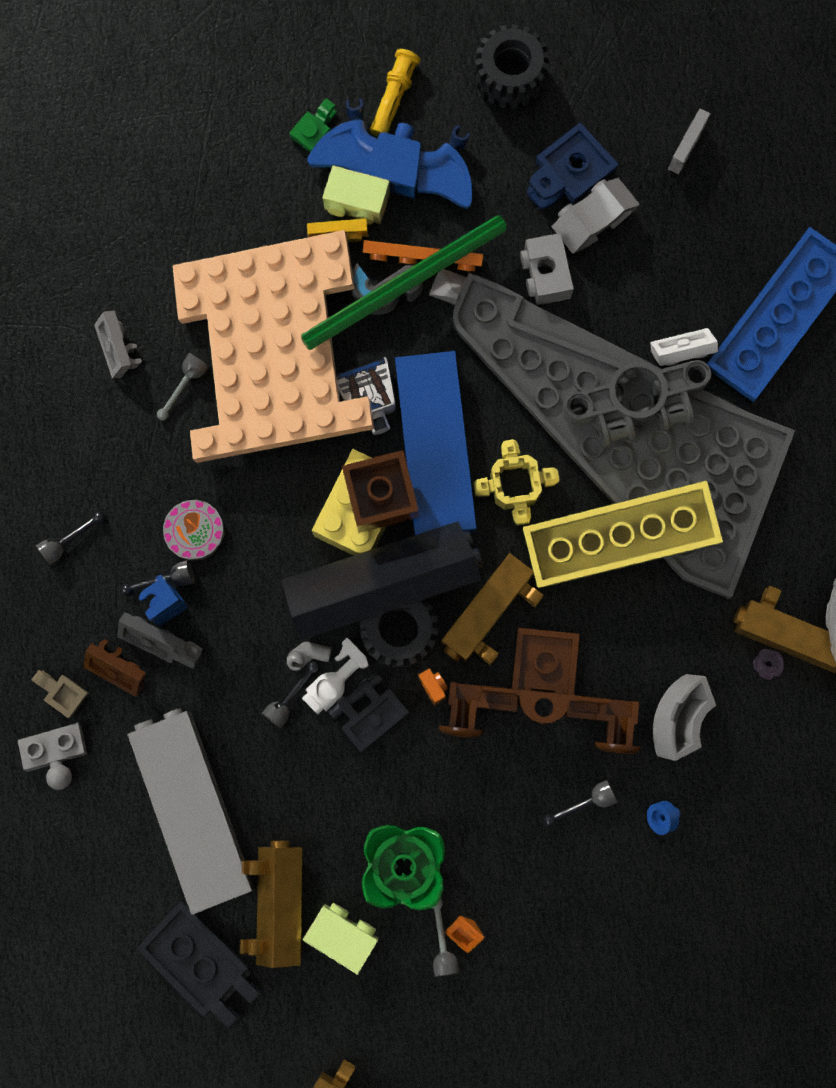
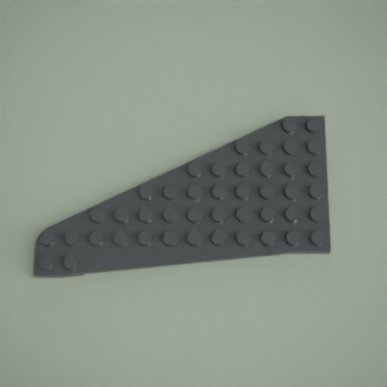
[453,273,795,599]

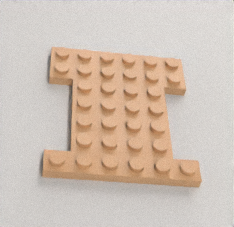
[173,230,374,463]

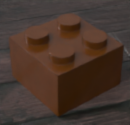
[342,450,419,533]

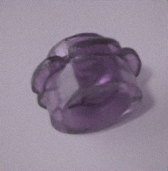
[753,649,784,679]

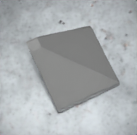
[429,269,467,305]

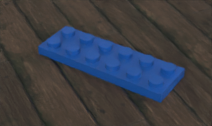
[707,227,836,402]

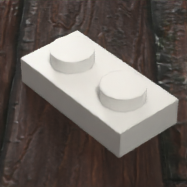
[650,328,718,366]

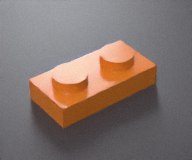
[418,669,448,706]

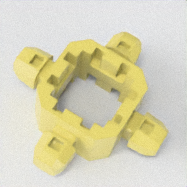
[473,440,559,525]

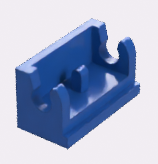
[139,575,188,627]

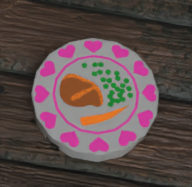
[163,500,225,561]

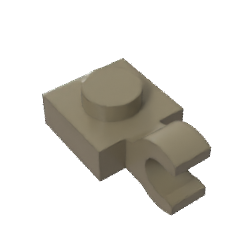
[32,670,89,718]

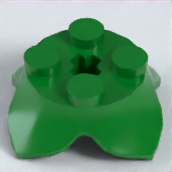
[362,825,445,910]

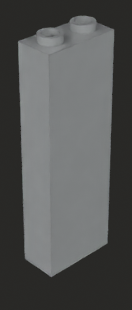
[128,708,255,915]

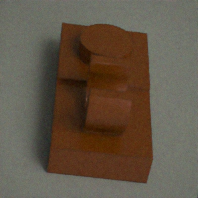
[83,639,146,697]

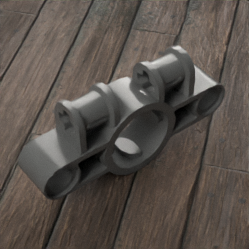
[563,360,711,447]

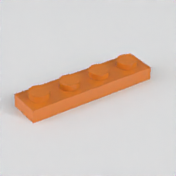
[363,240,483,272]

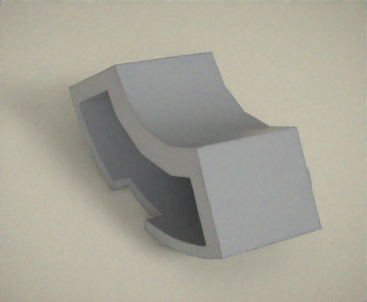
[552,178,640,254]
[653,674,716,761]

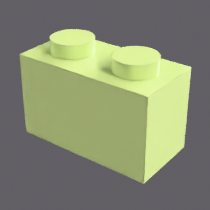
[322,165,390,224]
[303,903,379,974]

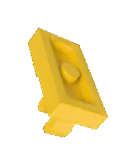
[307,218,368,243]

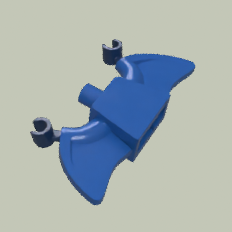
[307,98,472,209]

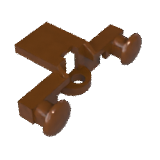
[438,628,641,754]

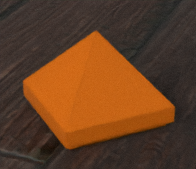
[444,916,484,953]

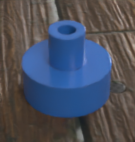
[647,801,680,835]

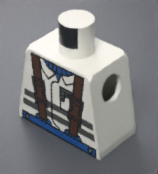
[336,357,396,435]

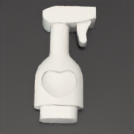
[302,638,369,714]

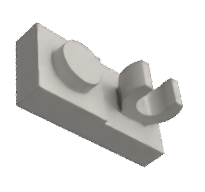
[94,311,142,379]

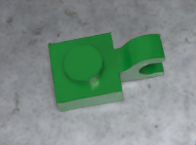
[289,98,337,153]

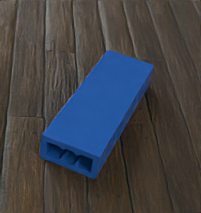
[395,351,476,535]

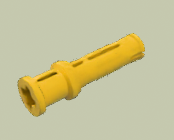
[369,49,421,137]

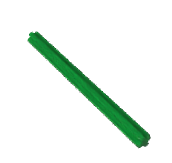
[301,215,507,350]

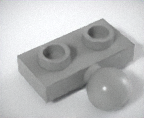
[18,723,87,790]

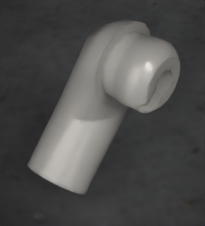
[287,642,332,671]

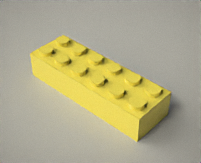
[523,481,723,588]

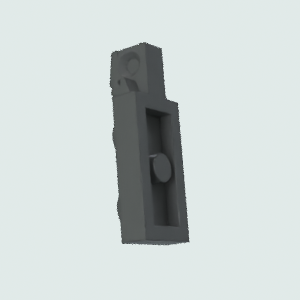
[117,612,203,669]

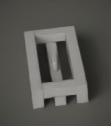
[668,109,710,174]

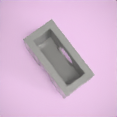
[520,233,573,305]

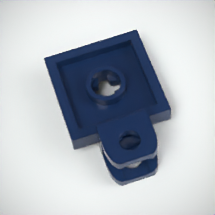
[527,123,619,210]

